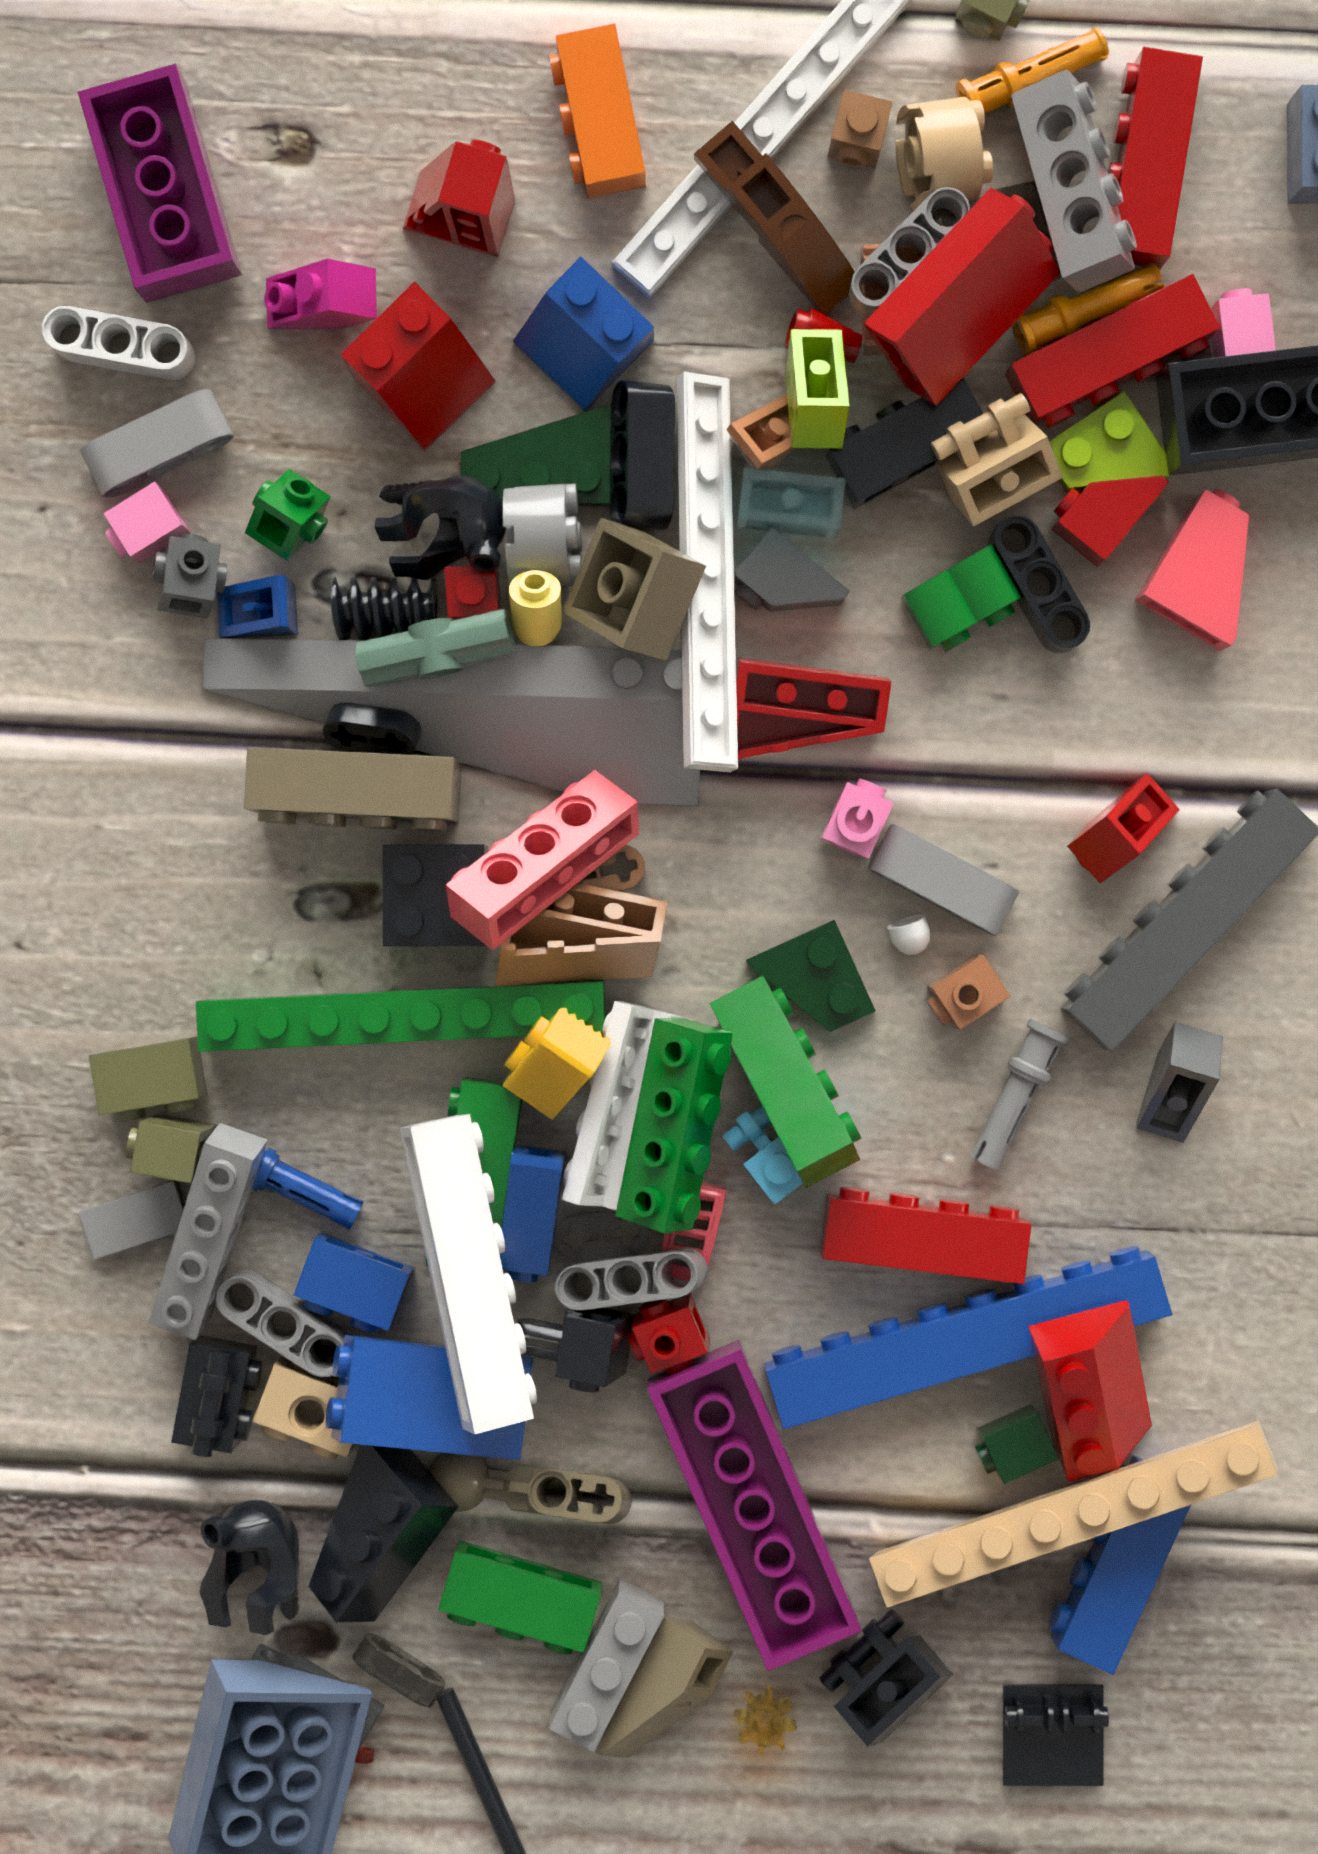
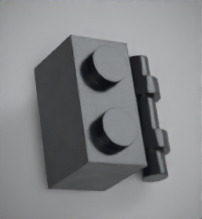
[171,1335,262,1457]
[819,1609,954,1747]

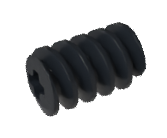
[331,577,438,641]

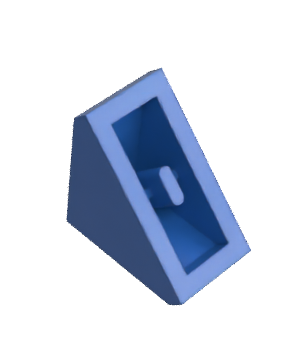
[217,575,298,638]

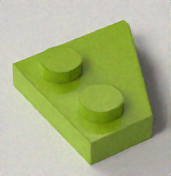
[1049,391,1173,491]

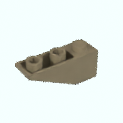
[595,1616,734,1757]

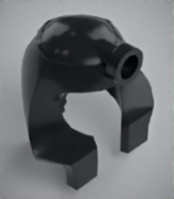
[374,475,506,580]
[200,1500,299,1635]

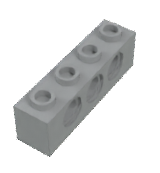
[1011,69,1137,293]
[148,1123,268,1340]

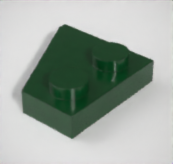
[746,920,876,1032]

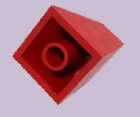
[340,281,496,451]

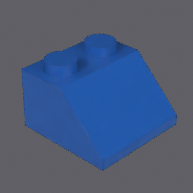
[513,256,654,412]

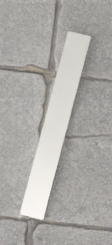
[612,0,912,299]
[677,372,738,772]

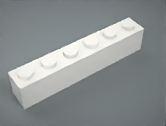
[399,1114,537,1434]

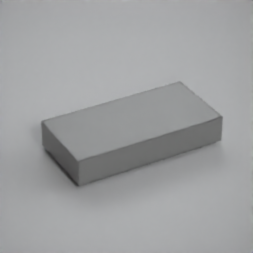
[78,1180,185,1260]

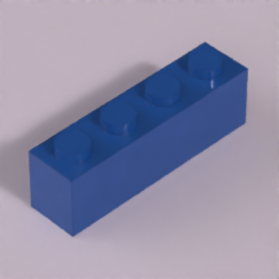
[1049,1455,1191,1675]

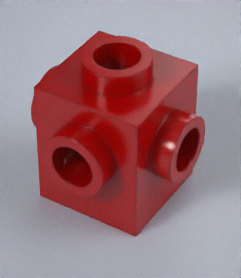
[628,1293,710,1374]

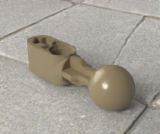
[429,1453,632,1524]

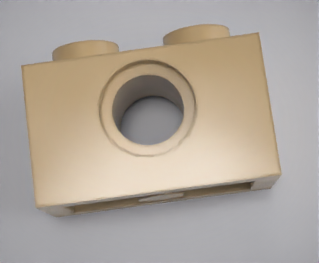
[252,1356,354,1459]

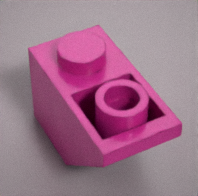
[264,258,377,330]

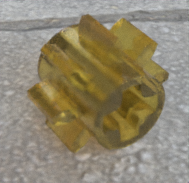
[734,1686,797,1755]

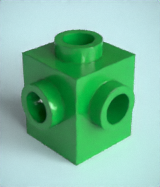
[245,469,331,561]

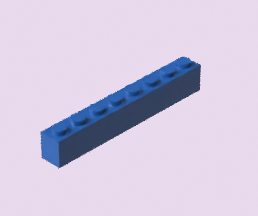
[764,1246,1173,1430]

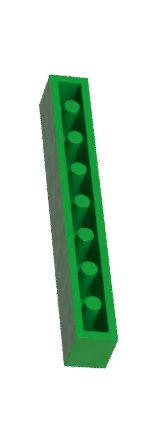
[196,980,606,1052]

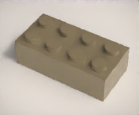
[244,747,462,832]

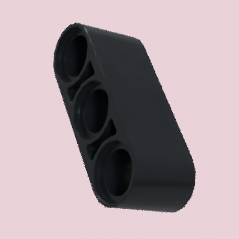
[610,380,675,530]
[988,515,1090,653]

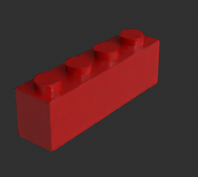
[1108,46,1203,269]
[1005,274,1220,428]
[820,1187,1032,1284]

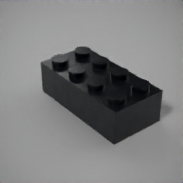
[1155,345,1318,475]

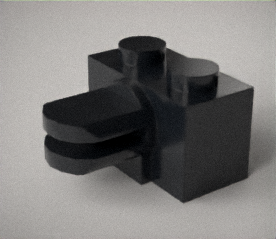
[517,1308,635,1393]

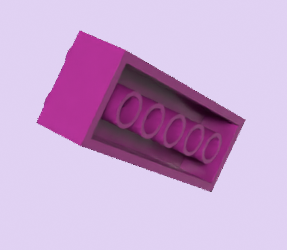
[647,1340,862,1671]

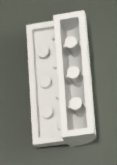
[562,1001,692,1211]

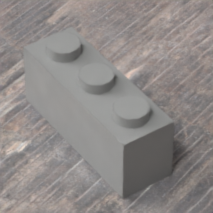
[549,1578,664,1752]

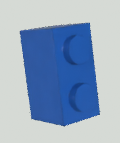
[293,1233,414,1333]

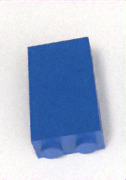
[326,1335,533,1460]

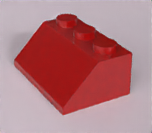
[1028,1300,1152,1482]

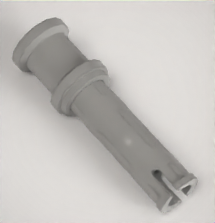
[970,1019,1071,1171]

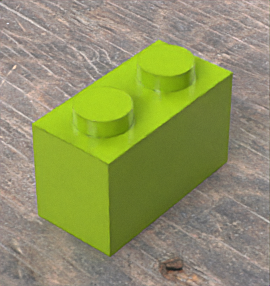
[785,329,850,448]

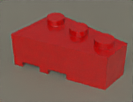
[403,139,515,257]

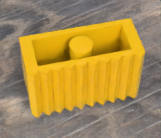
[502,1008,611,1120]

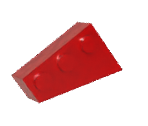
[736,657,892,760]

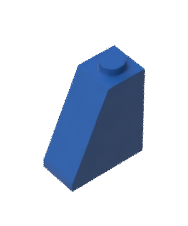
[499,1144,566,1282]

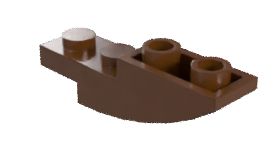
[694,121,862,315]

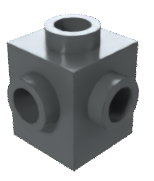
[151,534,227,619]

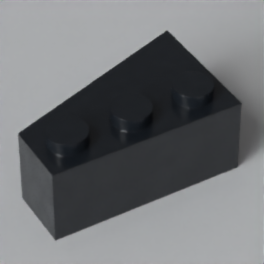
[308,1445,459,1623]

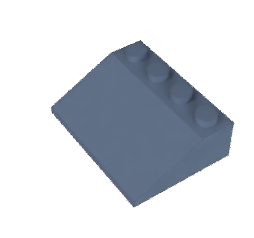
[168,1659,372,1854]

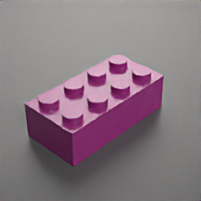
[77,63,242,303]

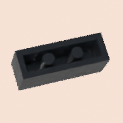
[826,377,983,509]

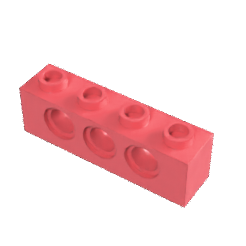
[446,770,639,951]

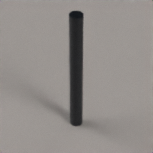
[435,1687,526,1854]

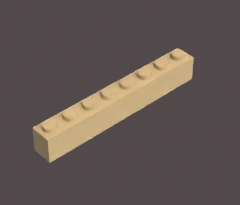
[869,1421,1278,1608]

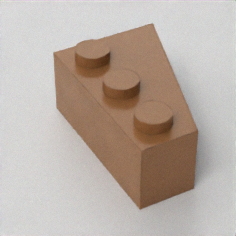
[495,883,668,986]

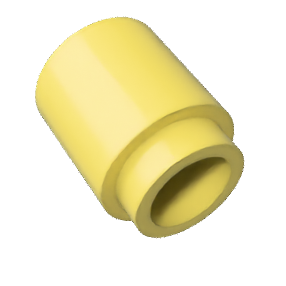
[509,570,562,646]

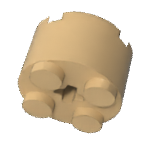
[895,97,993,210]

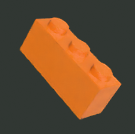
[549,23,646,199]

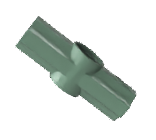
[355,609,516,687]

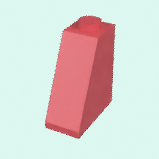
[1135,489,1249,651]

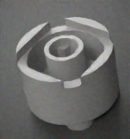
[503,483,582,587]

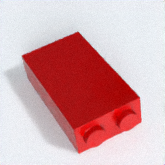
[863,188,1061,406]

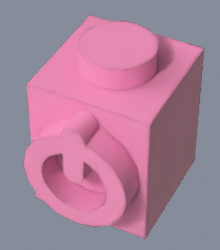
[819,778,894,860]

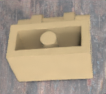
[931,393,1063,527]

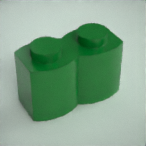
[901,544,1021,652]

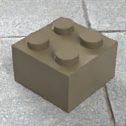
[562,518,706,661]

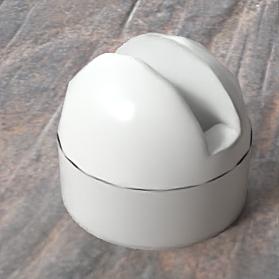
[887,914,930,955]

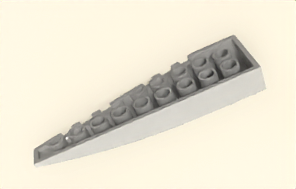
[202,639,700,806]

